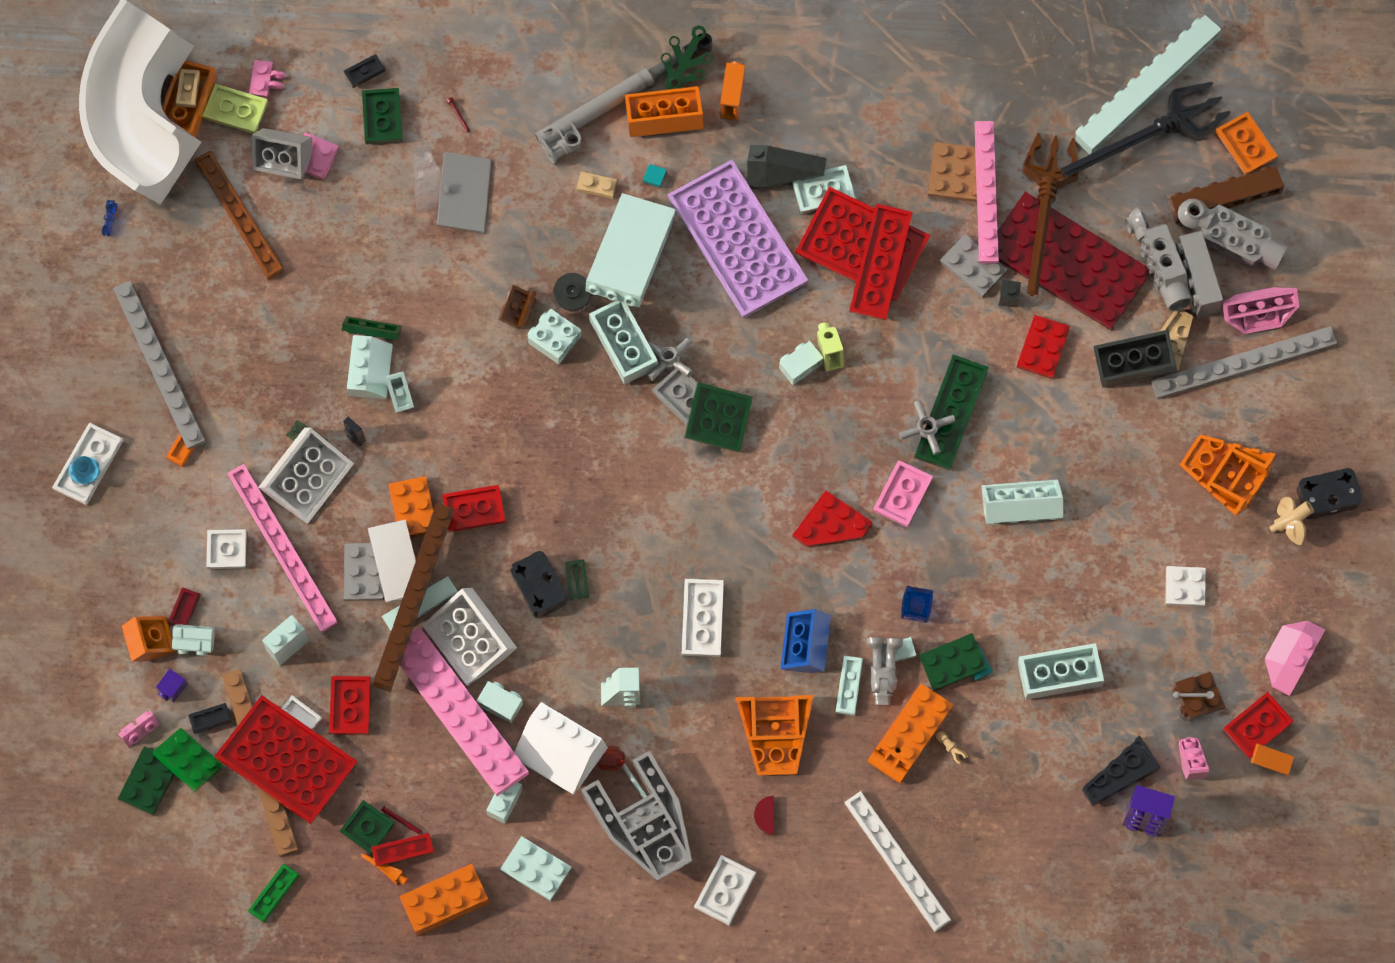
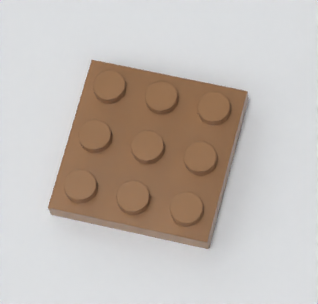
[928,142,977,202]

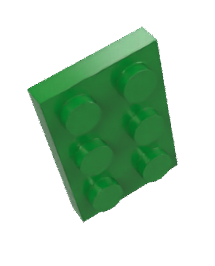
[153,728,223,792]

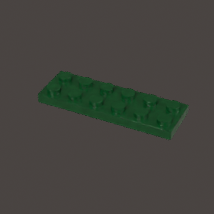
[914,354,989,471]

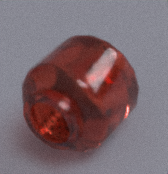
[597,745,625,771]

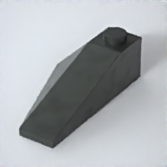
[747,145,827,189]

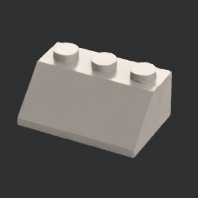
[252,128,312,179]

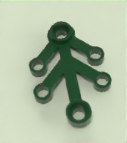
[660,25,713,90]

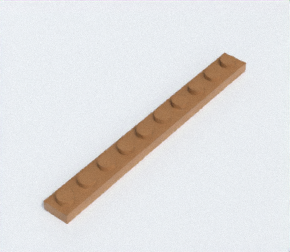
[222,669,298,857]

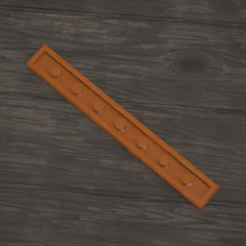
[194,150,284,280]

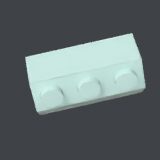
[347,335,393,399]

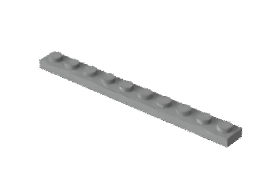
[113,281,205,449]
[1151,326,1337,400]

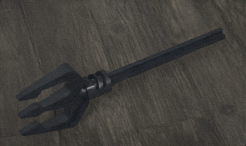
[1060,82,1231,178]

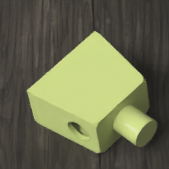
[817,323,844,372]

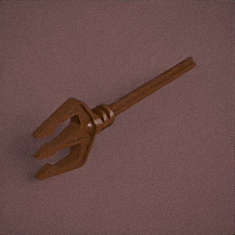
[1022,133,1079,297]

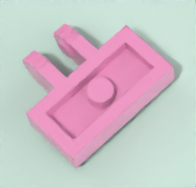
[249,60,286,99]

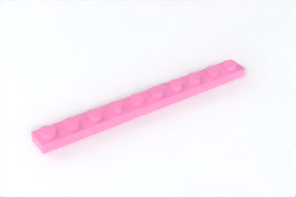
[227,464,338,634]

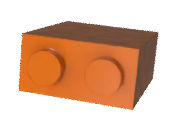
[720,62,745,121]

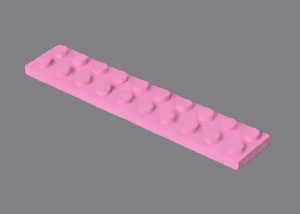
[400,627,529,796]

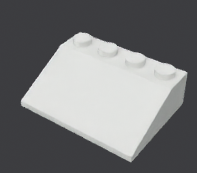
[258,428,354,524]
[422,588,517,686]
[514,703,608,795]

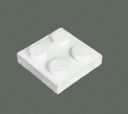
[206,529,247,569]
[1165,566,1206,607]

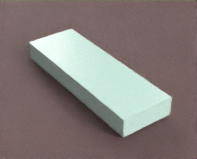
[836,656,863,716]

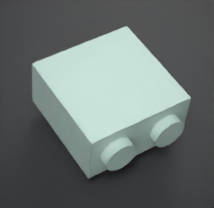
[527,309,582,365]

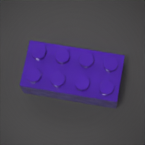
[1122,785,1175,837]

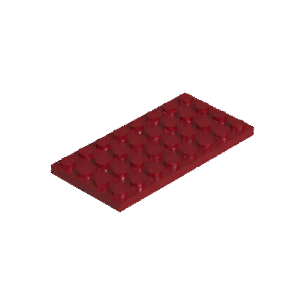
[997,191,1150,331]

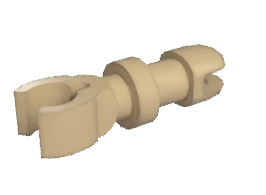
[936,731,968,764]

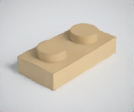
[176,69,200,108]
[576,172,617,199]

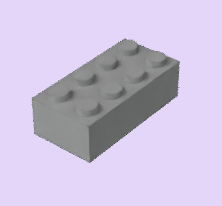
[1176,231,1223,318]

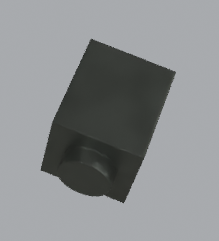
[999,280,1021,308]

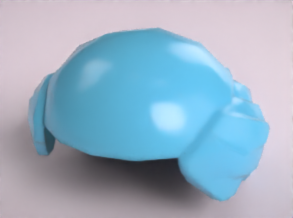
[68,456,100,485]

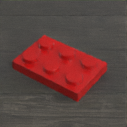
[1016,315,1070,379]
[442,485,505,532]
[329,676,371,735]
[1223,692,1294,759]

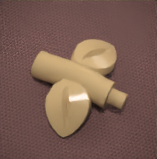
[1269,497,1314,546]

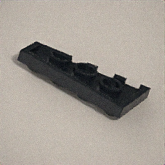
[1082,735,1160,807]

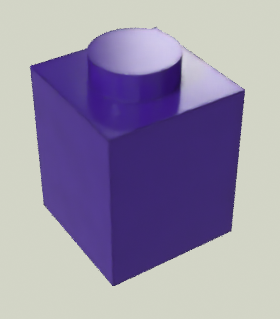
[156,669,188,703]

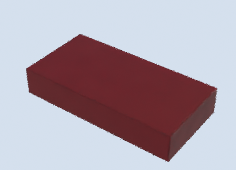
[168,587,201,626]

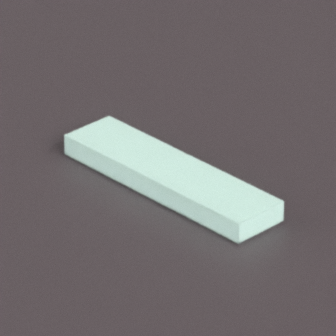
[382,576,458,631]

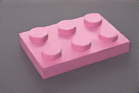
[873,460,933,528]

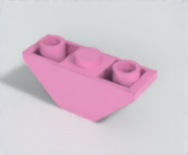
[1179,737,1209,780]

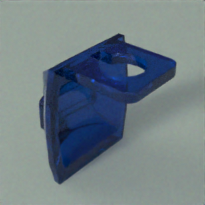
[901,586,933,623]

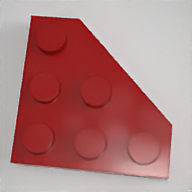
[792,490,873,548]

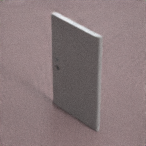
[437,152,492,234]

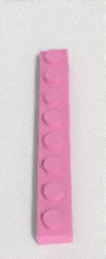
[974,121,998,264]

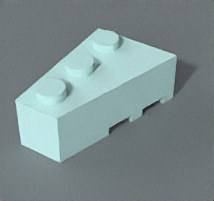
[601,668,640,708]

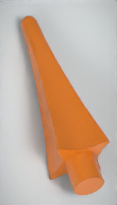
[361,853,408,885]

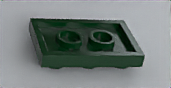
[362,88,403,145]
[919,633,988,691]
[118,746,175,816]

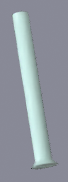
[621,764,647,798]

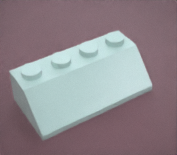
[981,480,1063,524]

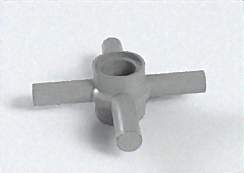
[648,338,693,381]
[899,400,956,455]

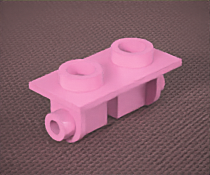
[119,711,161,748]

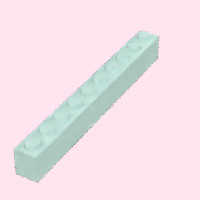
[1075,15,1221,155]

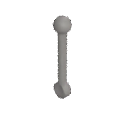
[1173,691,1214,699]

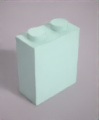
[262,615,309,666]

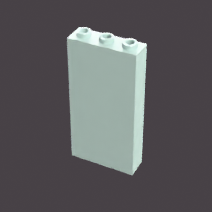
[585,193,676,307]

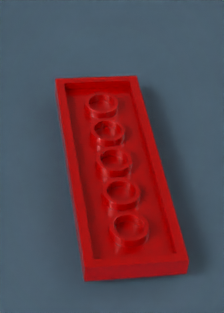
[849,203,913,321]

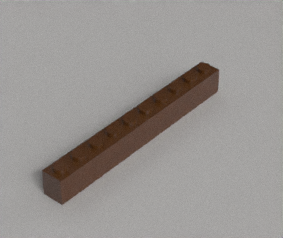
[373,503,454,692]

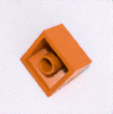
[122,616,176,662]

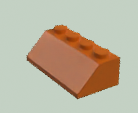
[625,86,704,137]

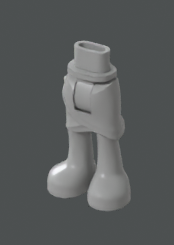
[866,638,903,705]

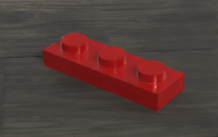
[371,833,434,866]

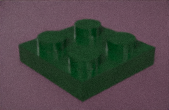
[339,800,395,855]

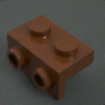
[498,285,537,329]

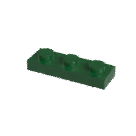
[342,316,402,341]

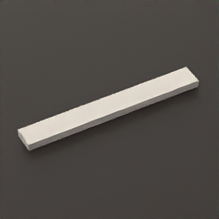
[844,791,951,932]

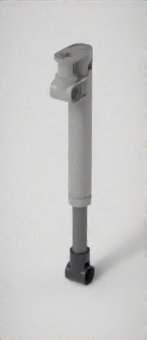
[535,33,712,164]

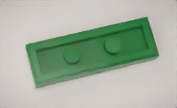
[248,863,300,923]

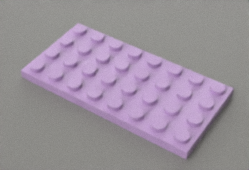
[667,160,808,318]

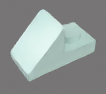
[385,371,414,412]

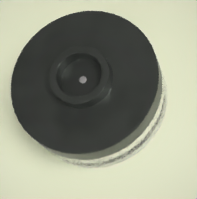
[553,273,592,313]

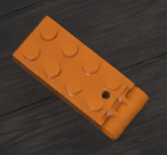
[867,683,953,784]

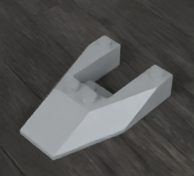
[581,750,692,881]

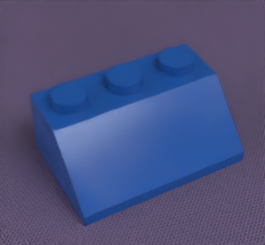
[780,609,831,673]

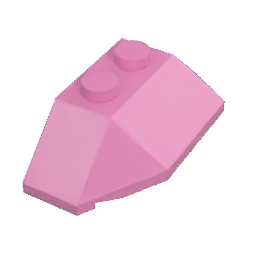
[1222,287,1299,334]
[1265,621,1325,696]

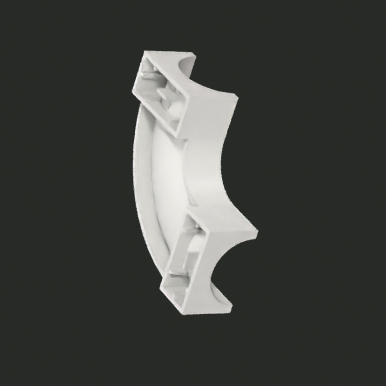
[79,0,201,205]

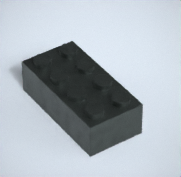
[1093,330,1177,388]

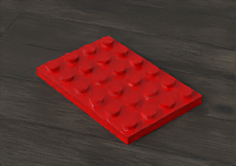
[795,186,930,302]
[215,695,357,824]

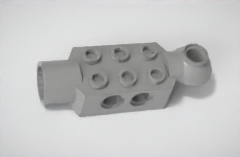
[1178,199,1287,270]
[1125,207,1193,312]

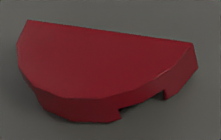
[754,795,774,835]

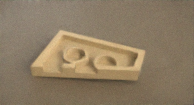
[1160,310,1193,372]

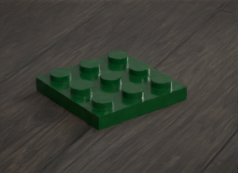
[684,382,753,453]

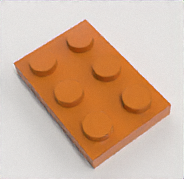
[1215,111,1278,174]
[389,476,433,538]

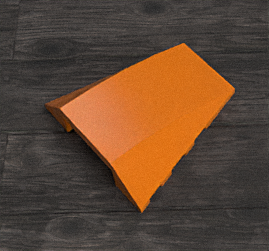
[1180,434,1276,516]
[735,695,814,775]

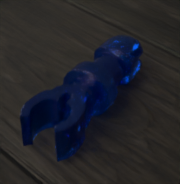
[102,200,118,236]

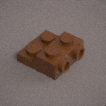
[1172,672,1225,722]

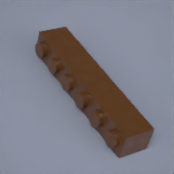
[1168,166,1284,224]

